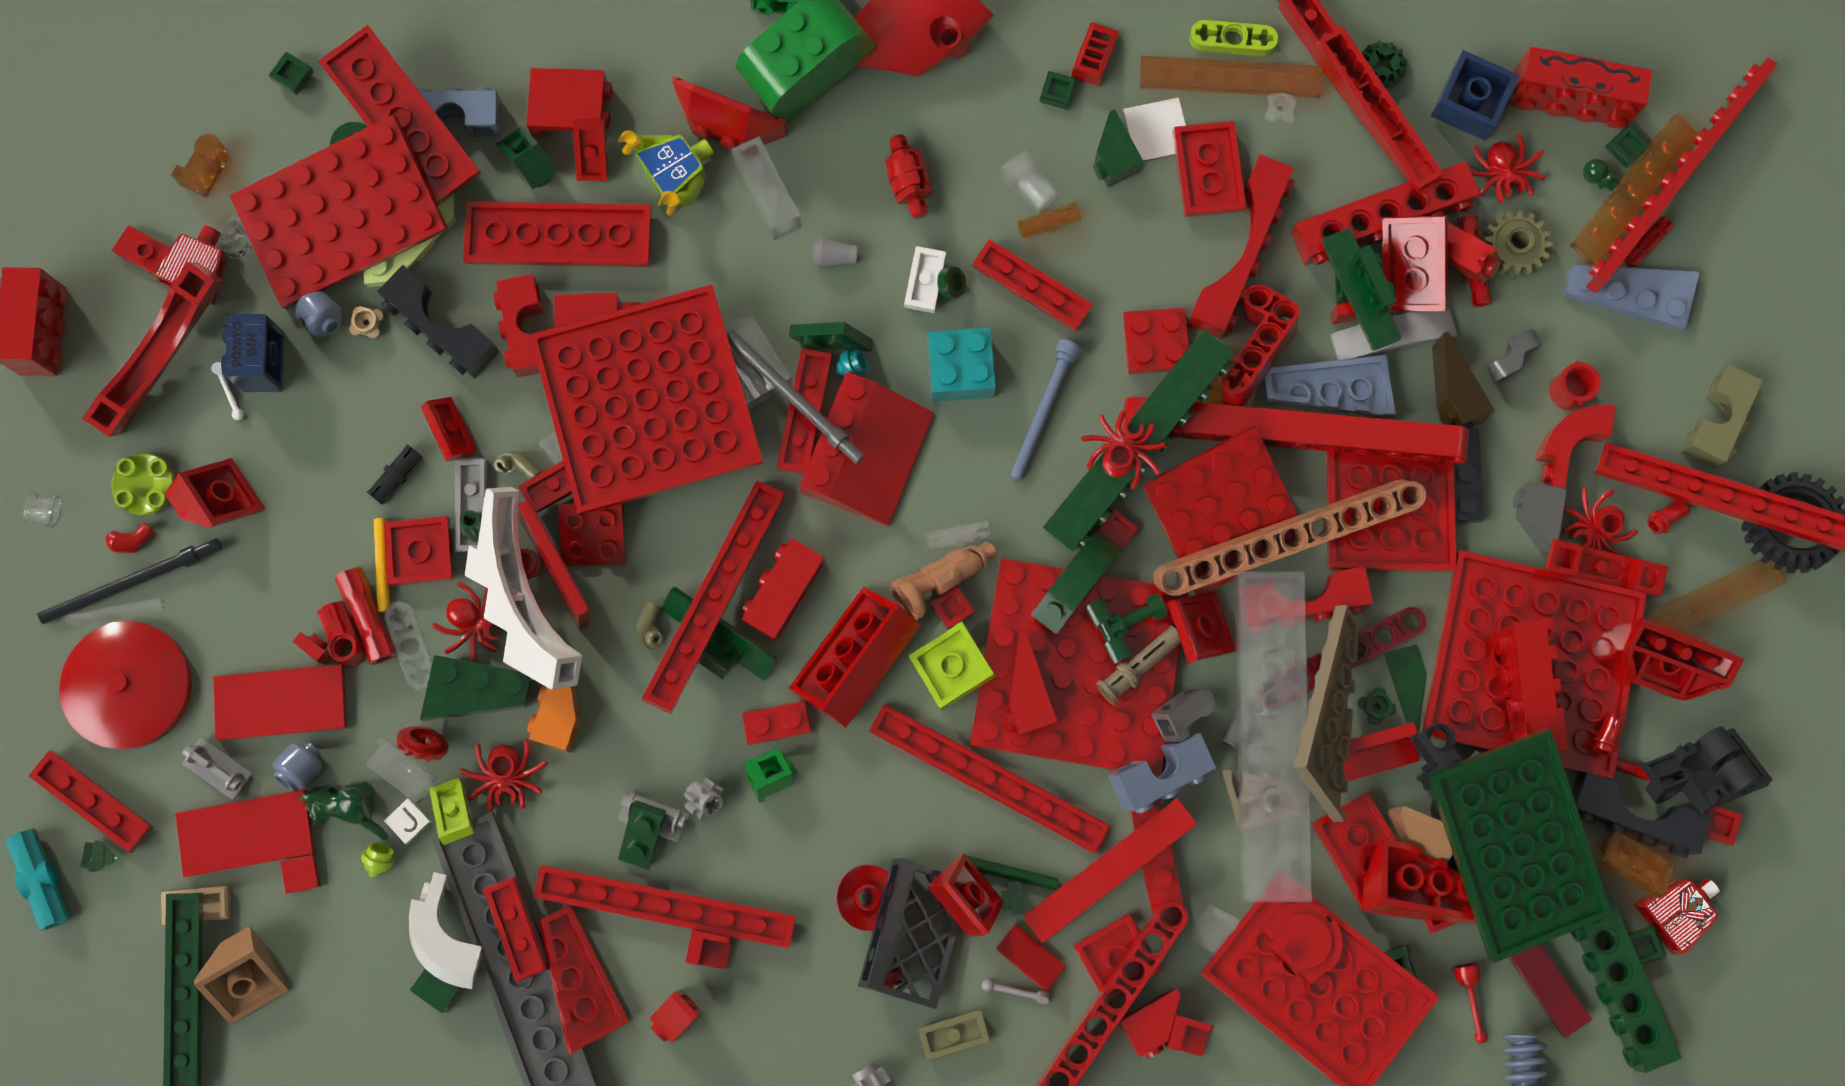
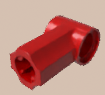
[317,601,366,667]

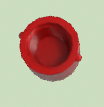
[1549,361,1601,411]

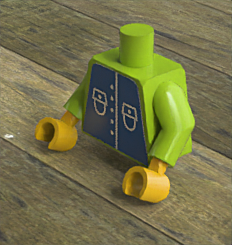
[618,130,714,216]

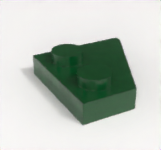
[789,322,873,352]

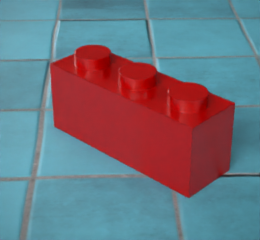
[741,538,825,642]

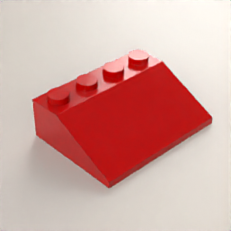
[800,371,934,527]

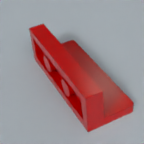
[1343,722,1419,781]

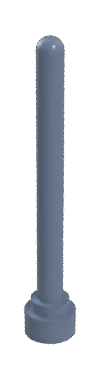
[1011,339,1083,481]

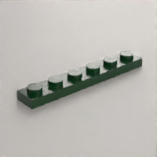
[163,892,203,1086]

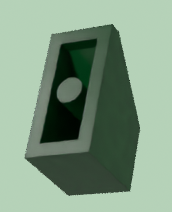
[1093,109,1144,188]
[496,126,558,189]

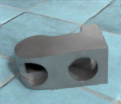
[1151,689,1215,742]

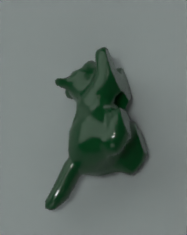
[300,781,389,841]

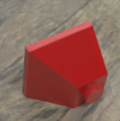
[165,458,264,528]

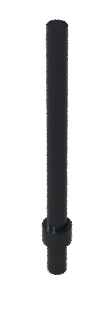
[37,538,223,624]

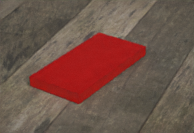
[518,500,590,630]
[213,664,347,741]
[175,790,316,878]

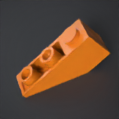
[527,685,581,753]

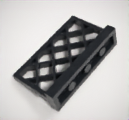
[858,858,958,1009]

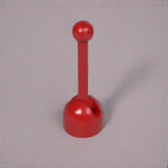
[1452,963,1487,1044]

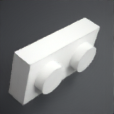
[904,246,946,313]

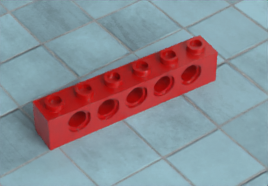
[1291,161,1480,266]

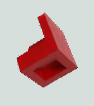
[685,930,733,969]
[1164,1015,1214,1056]

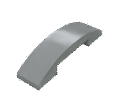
[1330,308,1458,360]

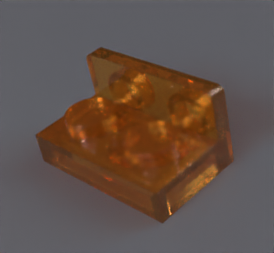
[1600,830,1675,899]

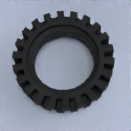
[1741,472,1845,574]

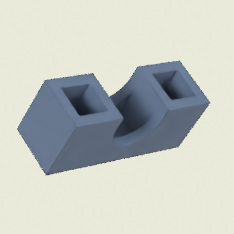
[418,87,502,137]
[1107,733,1216,814]

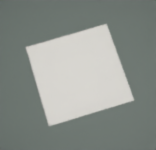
[1123,97,1186,161]

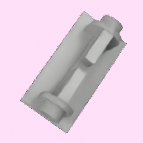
[181,737,253,800]
[617,792,689,842]

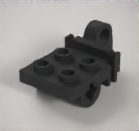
[1409,723,1461,821]
[1642,726,1773,816]

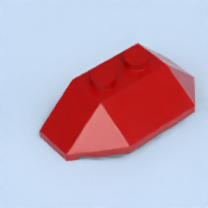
[672,76,788,152]
[1624,617,1745,701]

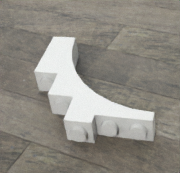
[465,487,582,690]

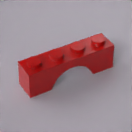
[1236,566,1373,633]

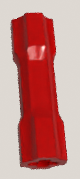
[335,567,397,665]

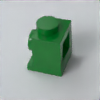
[744,747,796,802]

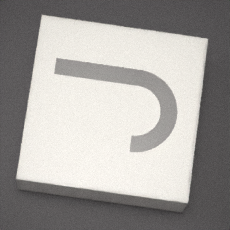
[384,798,432,845]

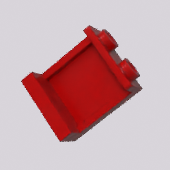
[527,68,612,137]

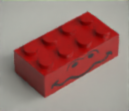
[1508,46,1653,129]

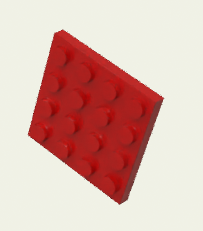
[1142,426,1298,595]
[1326,448,1457,572]

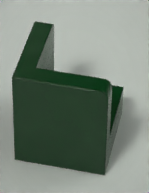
[410,969,461,1013]

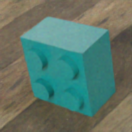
[928,328,995,402]

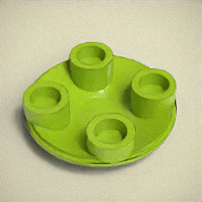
[111,453,175,515]

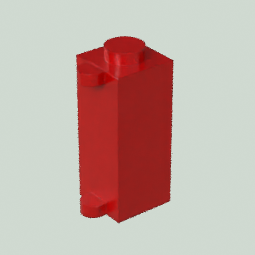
[1433,215,1501,285]

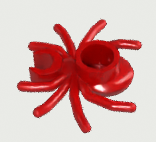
[1470,134,1545,203]
[1081,410,1166,489]
[1561,487,1638,556]
[432,582,504,662]
[460,739,548,812]

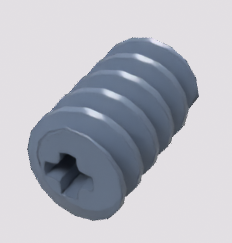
[1503,1034,1548,1086]

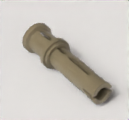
[1096,626,1181,705]

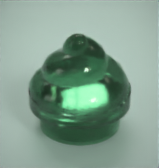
[80,839,117,872]

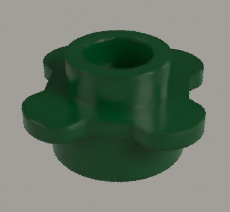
[1358,687,1396,725]

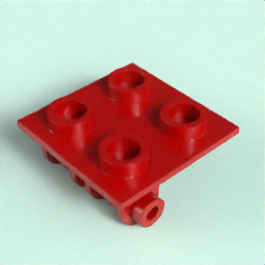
[558,503,626,566]

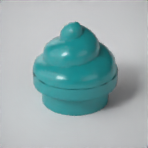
[835,349,868,377]

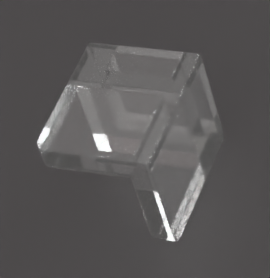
[1189,904,1239,953]

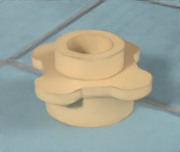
[349,306,384,339]

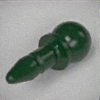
[1583,159,1633,201]

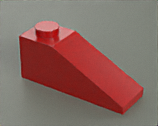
[1005,630,1057,737]

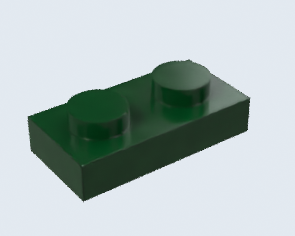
[618,800,666,870]

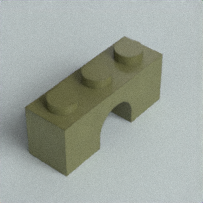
[1681,364,1763,469]

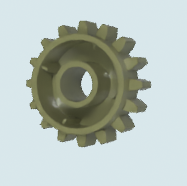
[1483,210,1553,279]

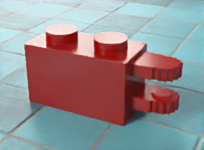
[554,292,642,328]

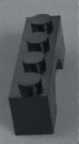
[377,265,500,379]
[1572,771,1712,858]

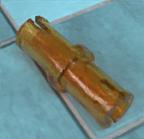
[1017,202,1081,239]

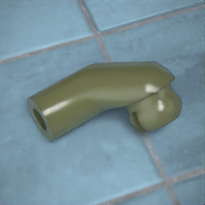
[493,452,543,479]
[636,601,663,649]

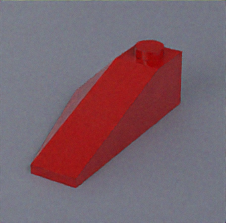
[1363,839,1476,924]

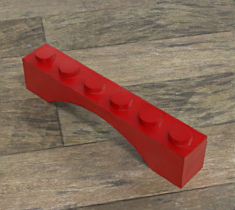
[1187,154,1295,339]
[82,262,225,437]

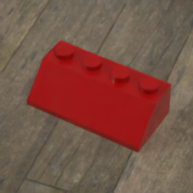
[789,586,921,728]

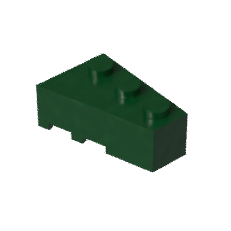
[420,655,531,722]

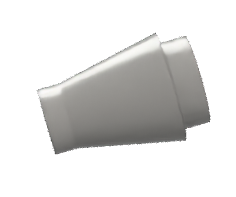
[811,237,857,268]

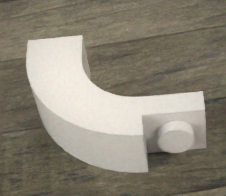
[409,872,482,989]

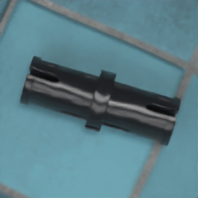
[366,444,423,505]

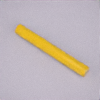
[374,518,390,613]

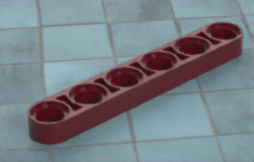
[1257,607,1427,709]

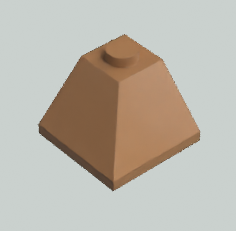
[1386,806,1453,863]
[194,926,289,1025]

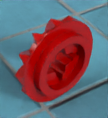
[396,726,449,762]

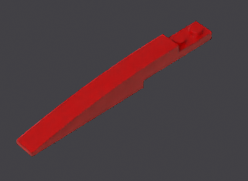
[1278,0,1444,191]

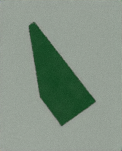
[1384,644,1426,732]

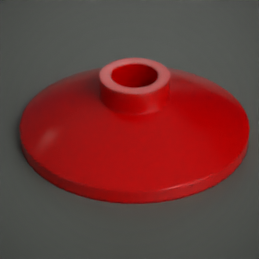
[836,865,889,931]

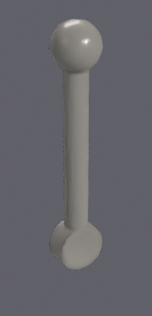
[982,979,1049,1004]

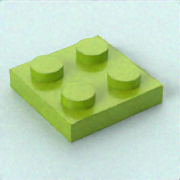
[909,622,996,711]

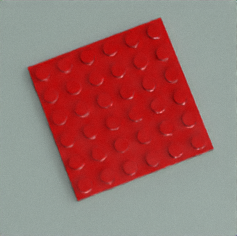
[530,284,764,516]
[1422,550,1647,780]
[970,558,1188,777]

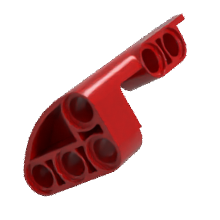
[855,0,994,77]

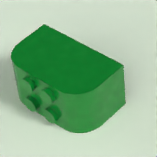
[735,0,878,124]

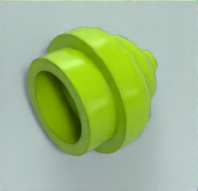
[361,842,395,878]

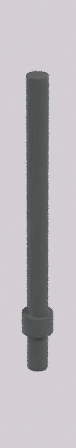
[727,330,865,465]

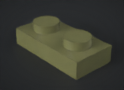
[918,1009,990,1061]

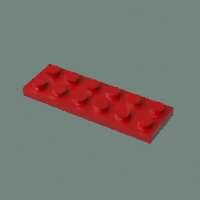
[318,24,481,206]
[463,201,652,267]

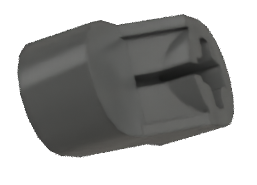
[1487,330,1542,383]

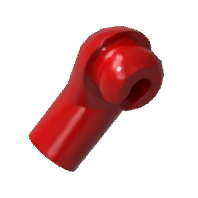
[105,522,156,553]

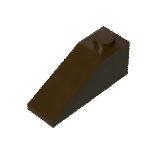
[1432,331,1495,429]

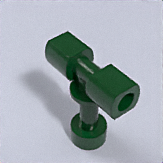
[1084,593,1168,665]

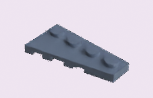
[1562,265,1700,331]
[1263,355,1396,418]

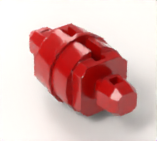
[885,134,933,219]

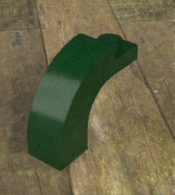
[1031,530,1124,634]

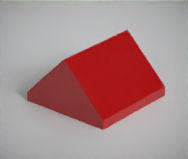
[927,853,1004,936]

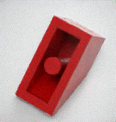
[1119,988,1181,1059]
[650,989,704,1043]

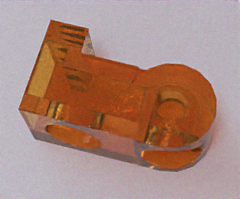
[171,134,229,198]

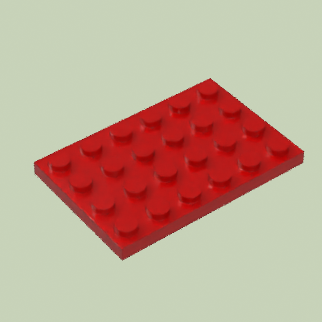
[229,115,449,309]
[1199,871,1440,1086]

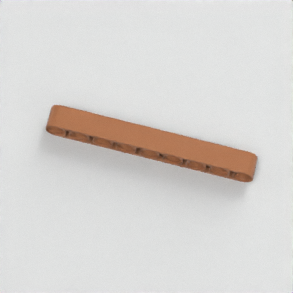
[1153,479,1426,596]

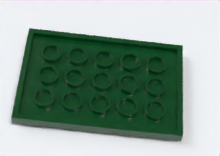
[1427,728,1612,963]

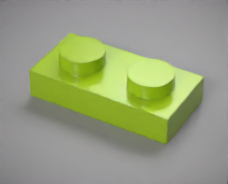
[429,777,475,845]

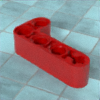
[1221,285,1300,406]

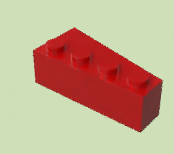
[1494,617,1568,752]

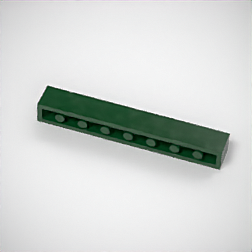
[1043,329,1235,551]

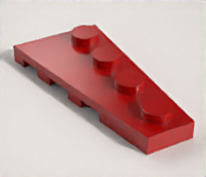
[539,905,629,1055]

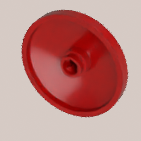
[59,621,192,750]

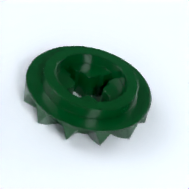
[1362,40,1408,88]

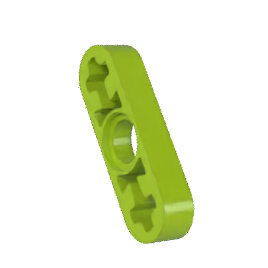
[1189,20,1278,56]

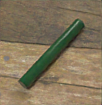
[967,855,1058,891]

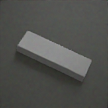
[454,459,489,554]

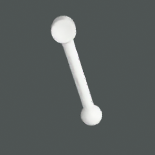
[211,362,245,421]

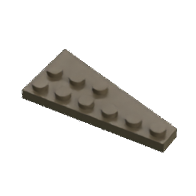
[1294,605,1359,822]

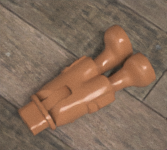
[890,542,997,620]

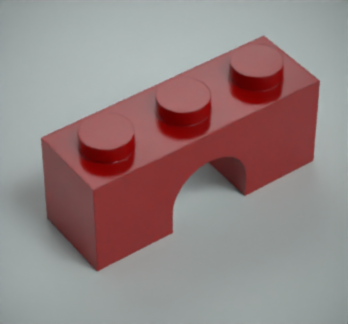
[493,274,543,377]

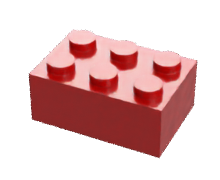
[0,267,68,376]

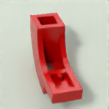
[1536,405,1616,489]

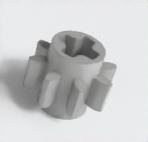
[684,777,724,821]
[851,1062,891,1086]

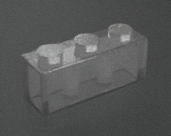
[731,136,802,241]

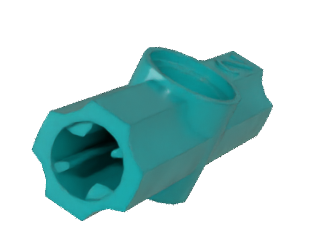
[5,829,70,931]

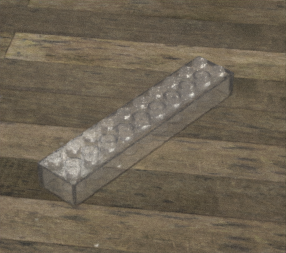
[1235,572,1312,902]

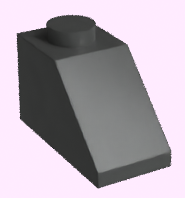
[1513,481,1567,556]

